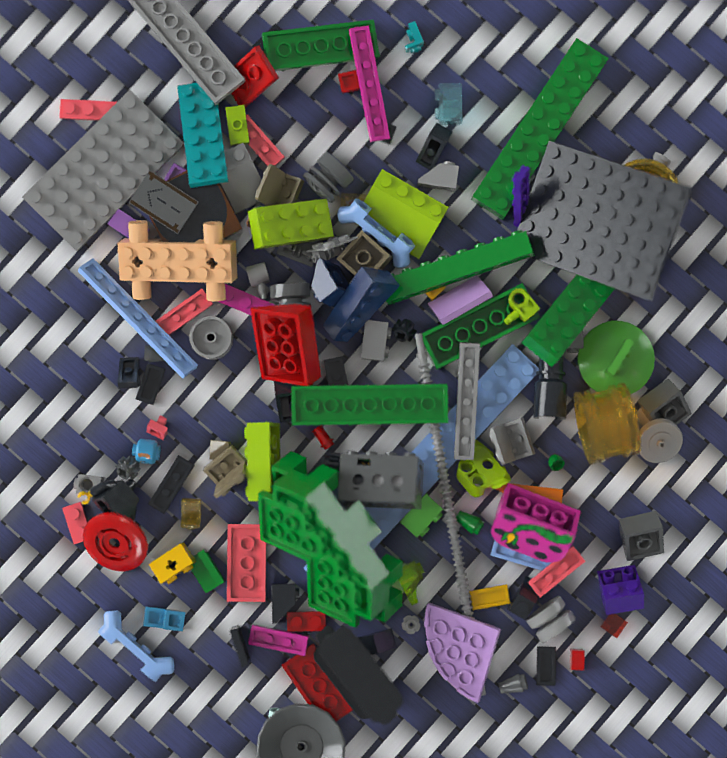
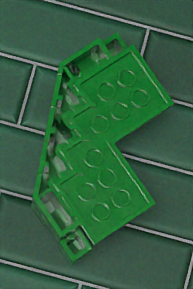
[258,451,403,628]

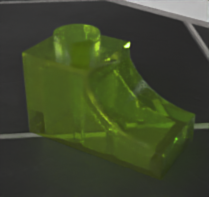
[399,560,425,606]

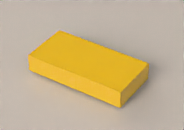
[469,584,511,610]

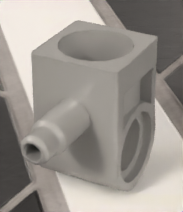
[246,262,270,299]

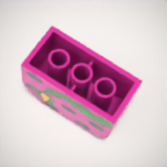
[491,483,581,563]

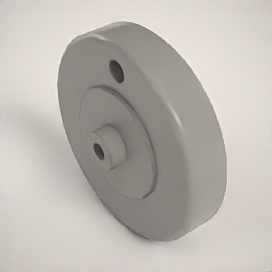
[636,419,683,463]

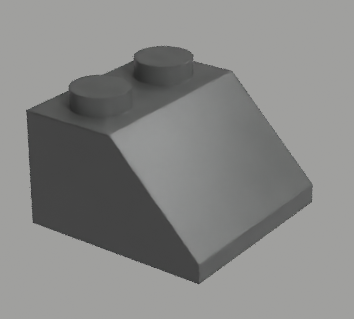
[638,379,692,425]
[619,511,664,561]

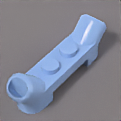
[337,198,415,268]
[98,610,174,682]

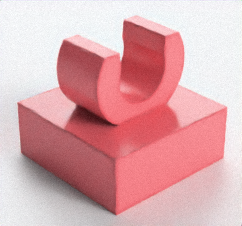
[146,415,168,440]

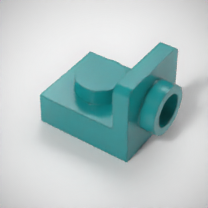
[405,21,424,54]

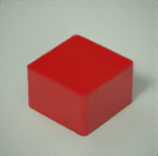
[570,649,585,670]

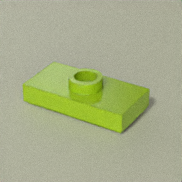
[225,105,250,146]

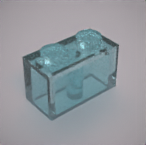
[435,83,462,125]

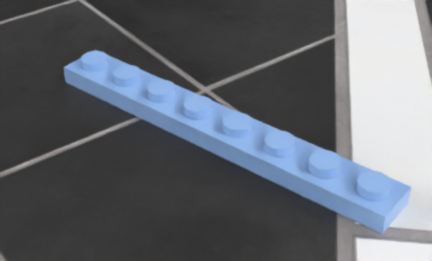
[78,258,198,379]

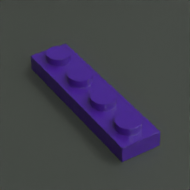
[512,165,530,227]

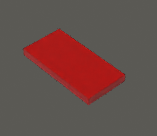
[282,643,353,722]

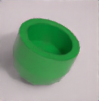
[548,454,565,471]

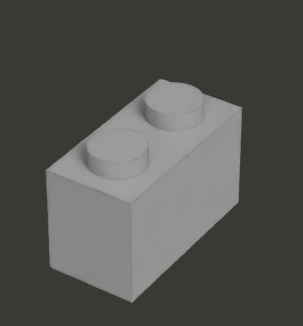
[361,320,392,362]

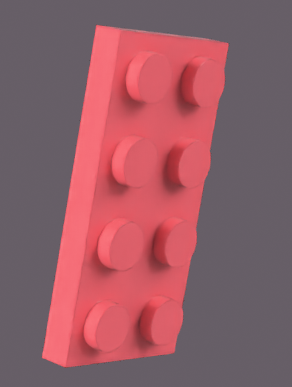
[227,524,266,602]

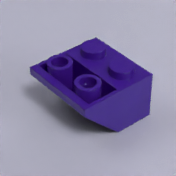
[597,565,644,615]

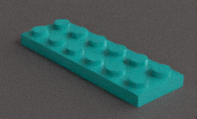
[177,83,229,188]

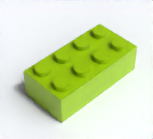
[248,199,334,249]
[244,422,281,501]

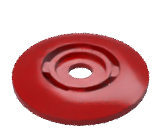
[83,512,148,571]

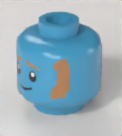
[132,439,161,464]

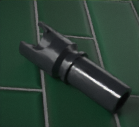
[533,354,567,420]

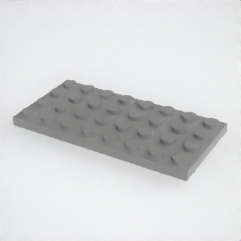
[22,90,184,251]

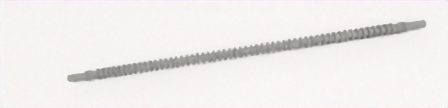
[415,333,486,696]

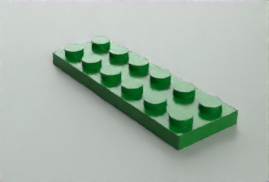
[262,20,380,71]

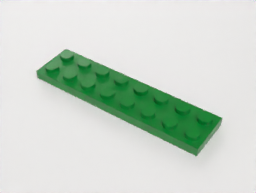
[291,384,448,425]

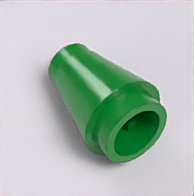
[456,510,485,535]

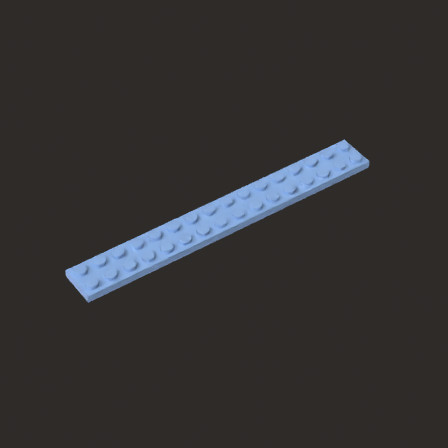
[304,344,539,571]

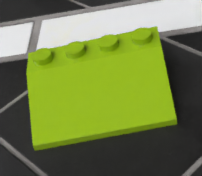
[356,169,449,259]

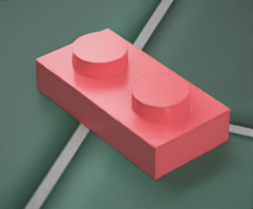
[62,502,88,544]

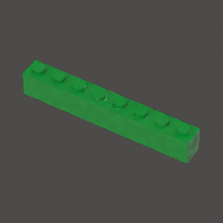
[386,230,535,305]

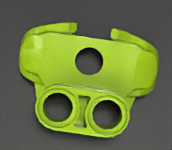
[456,439,511,497]

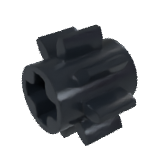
[392,319,417,342]
[324,452,341,472]

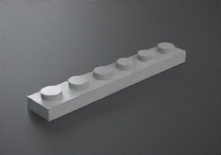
[454,343,480,460]

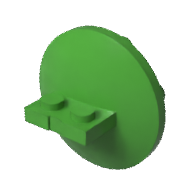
[577,321,655,397]

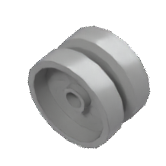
[189,316,233,360]
[525,596,576,643]

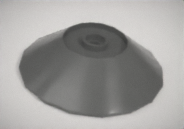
[257,704,346,758]

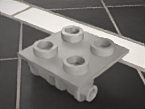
[306,234,358,263]

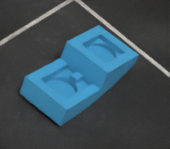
[143,606,186,632]

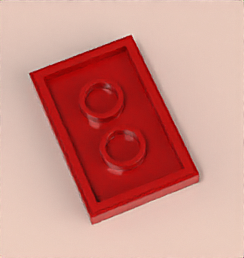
[231,46,279,108]

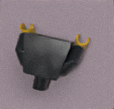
[77,479,139,521]

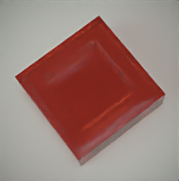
[600,614,628,638]

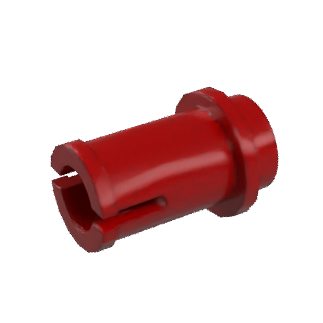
[312,425,334,450]

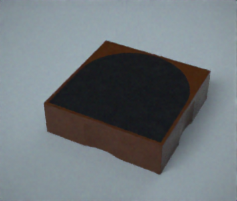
[149,170,243,242]

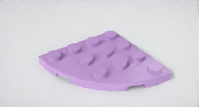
[424,602,501,703]

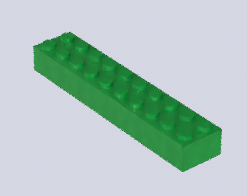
[471,38,609,220]

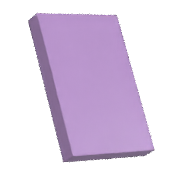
[428,276,493,325]

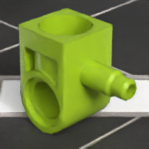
[504,289,540,325]

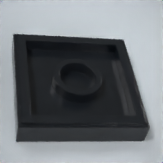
[229,625,251,667]

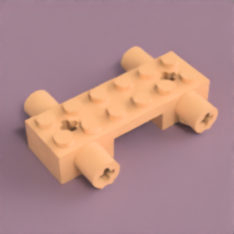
[118,220,238,301]

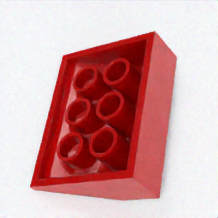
[250,304,321,386]

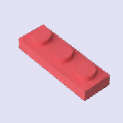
[59,99,117,121]
[246,115,285,166]
[155,289,214,336]
[528,546,585,598]

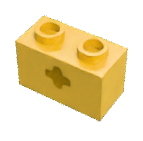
[148,543,197,584]

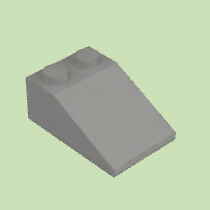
[221,143,262,214]

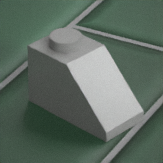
[417,161,459,192]

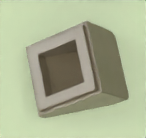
[209,440,230,460]

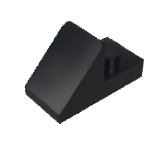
[117,357,141,389]

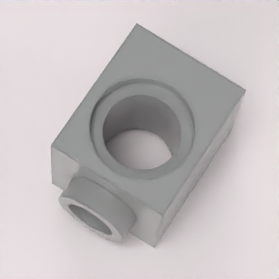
[73,474,104,494]

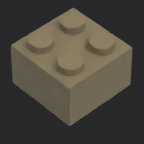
[337,230,393,275]

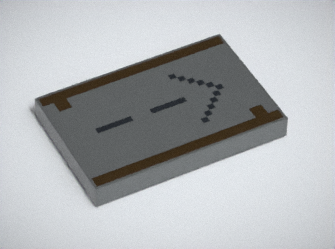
[129,170,199,234]

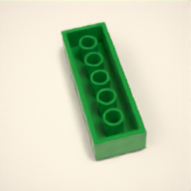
[521,274,615,367]
[422,283,540,371]

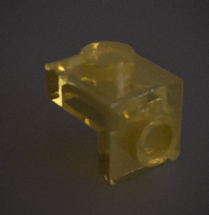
[180,498,201,530]

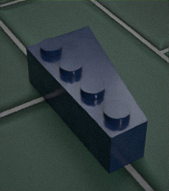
[323,266,400,342]

